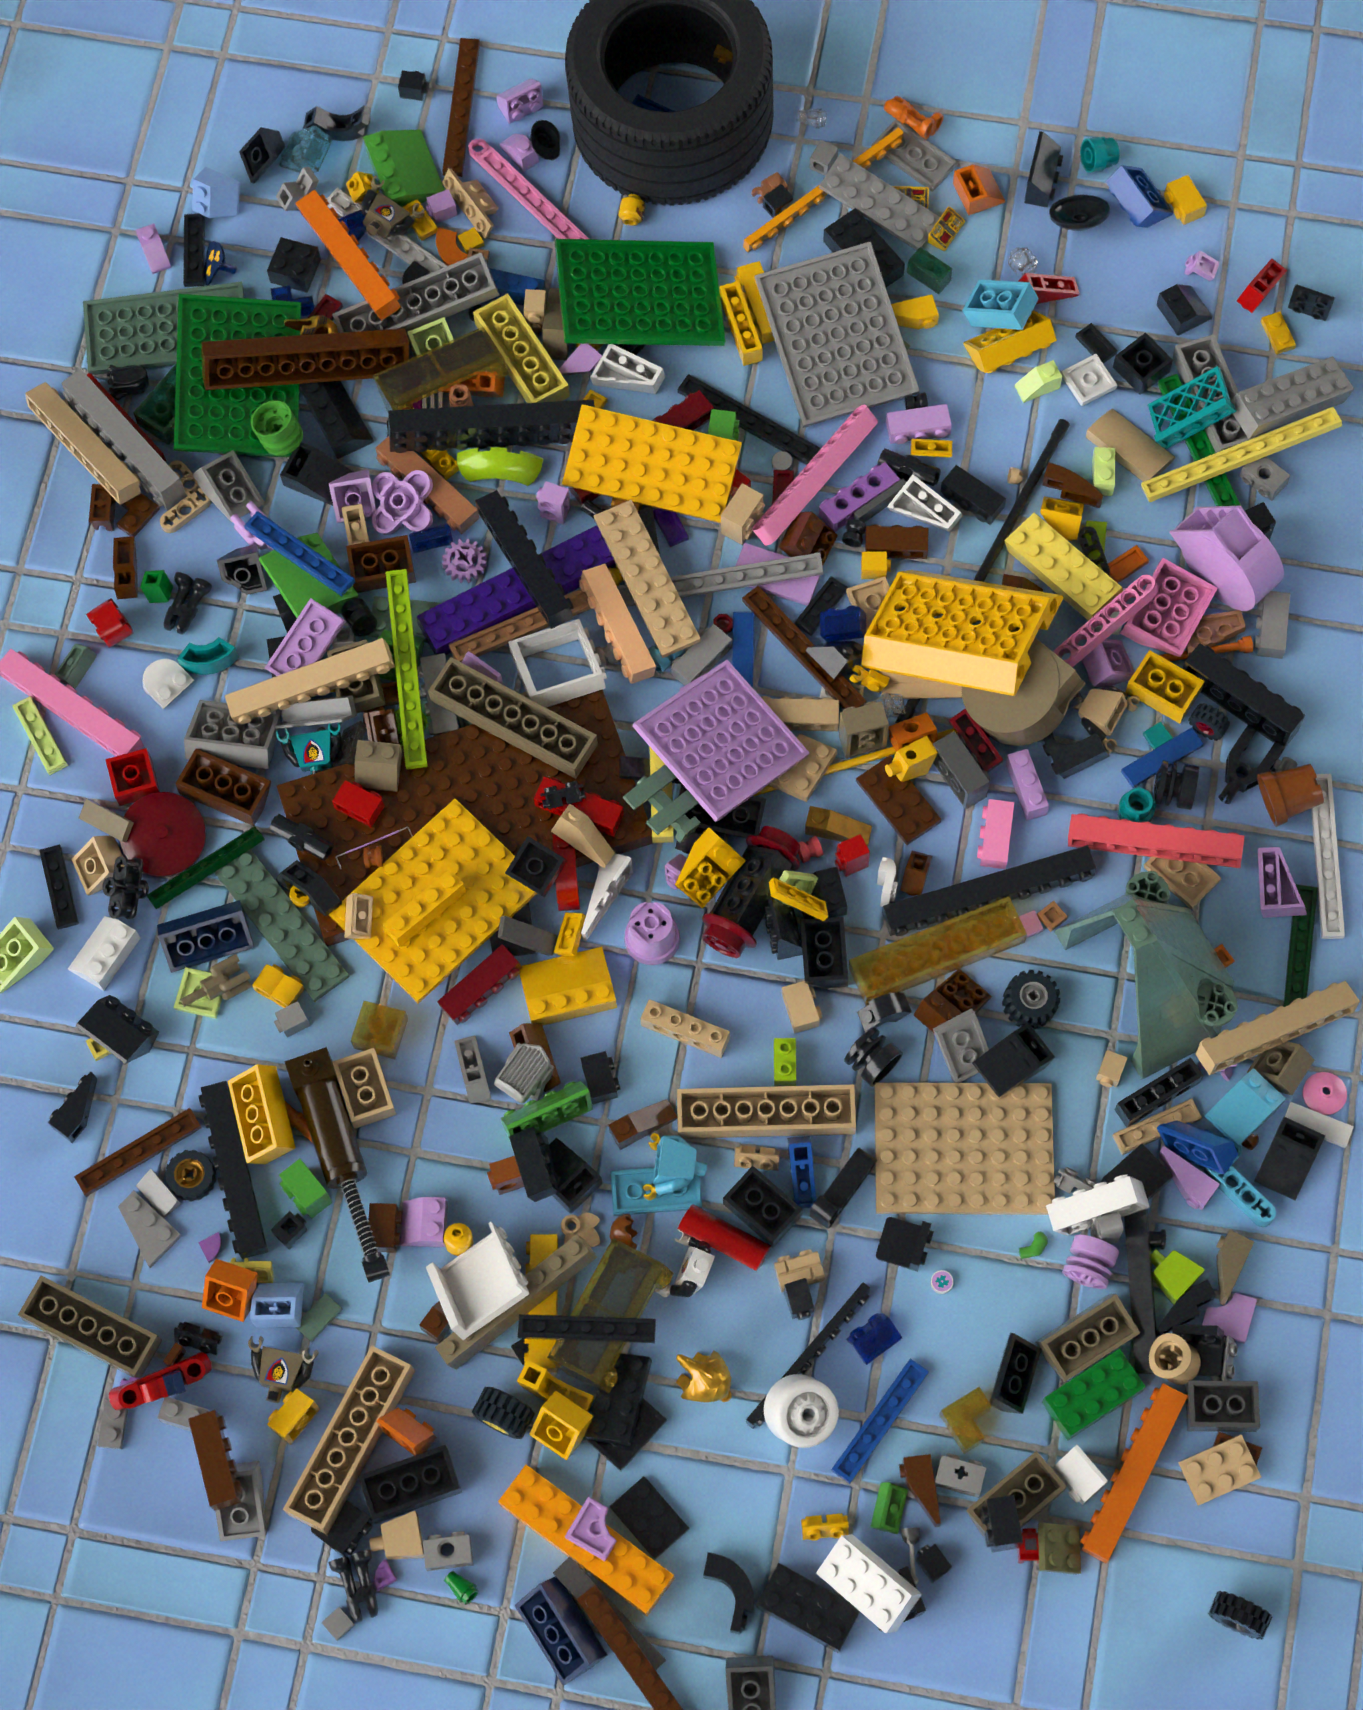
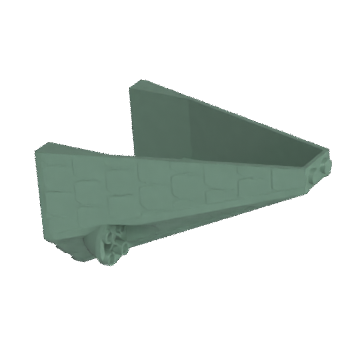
[1055,871,1238,1079]

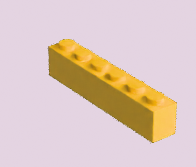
[524,1234,558,1373]

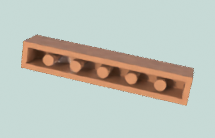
[376,436,479,534]

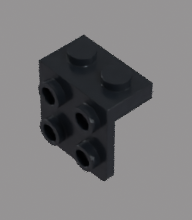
[876,1217,934,1272]
[311,1500,373,1557]

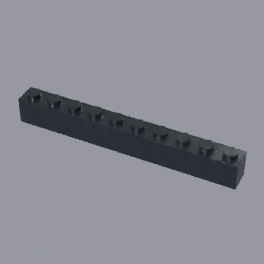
[882,845,1096,936]

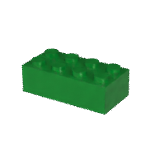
[1042,1348,1146,1440]

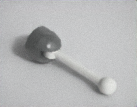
[901,1528,920,1584]

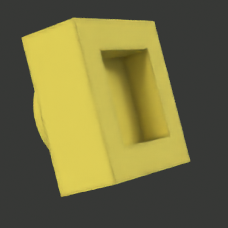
[85,1038,111,1061]

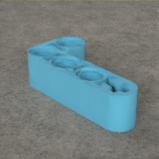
[1204,1144,1276,1227]

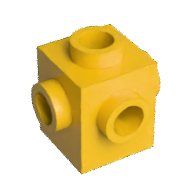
[346,171,379,204]

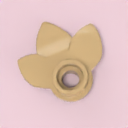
[561,1213,600,1247]

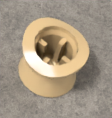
[1149,1333,1200,1385]

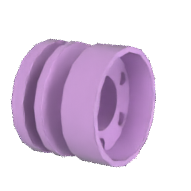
[1062,1234,1119,1289]

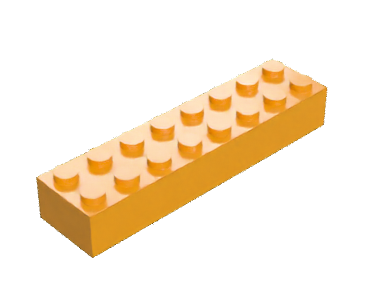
[498,1464,675,1616]

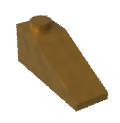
[805,806,872,847]

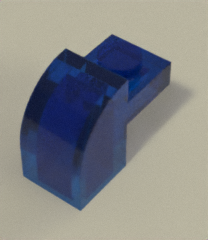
[270,285,315,316]

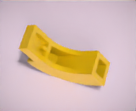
[517,1361,595,1412]

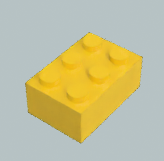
[1125,650,1204,724]

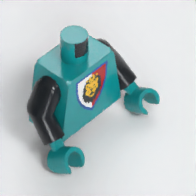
[276,722,342,775]

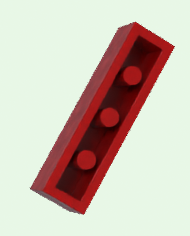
[534,777,624,837]

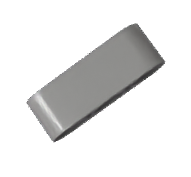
[1090,1212,1123,1244]

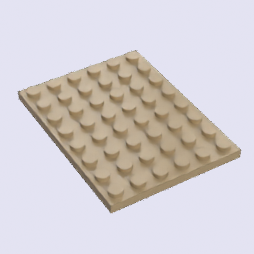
[875,1082,1055,1215]

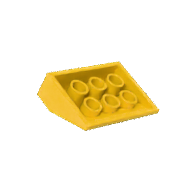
[520,947,617,1026]

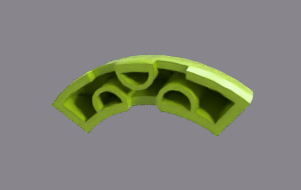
[457,447,543,486]

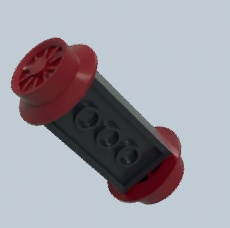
[702,826,801,958]

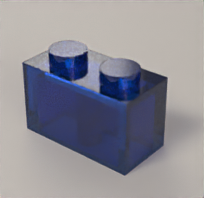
[820,606,867,642]

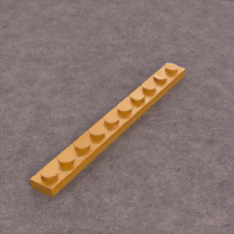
[743,127,904,252]

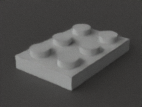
[933,1009,989,1083]

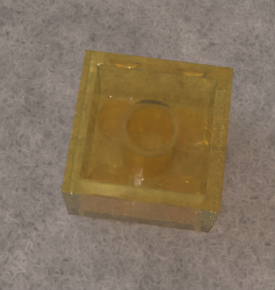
[351,1001,408,1059]

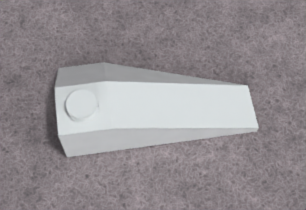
[581,854,633,941]

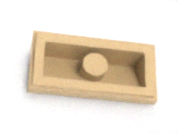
[345,893,373,939]

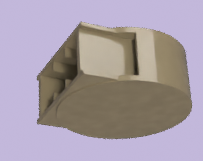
[962,627,1086,746]

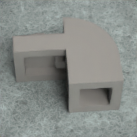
[276,167,319,211]

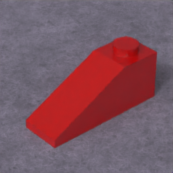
[1237,258,1287,313]
[1017,273,1080,304]

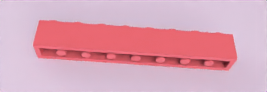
[1068,813,1245,868]

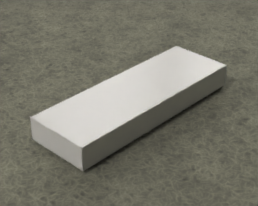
[1285,1102,1354,1148]

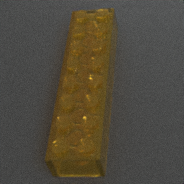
[849,896,1027,1006]

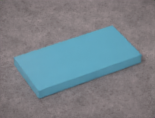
[610,1167,702,1216]

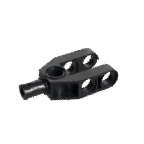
[1218,724,1286,804]

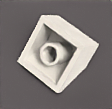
[1053,1445,1108,1505]

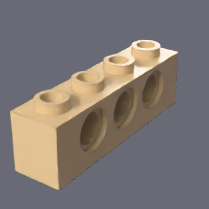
[640,999,730,1058]

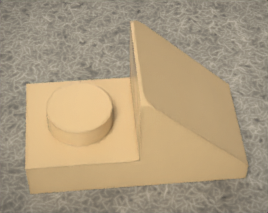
[341,503,369,545]

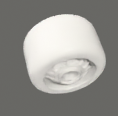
[764,1374,838,1448]

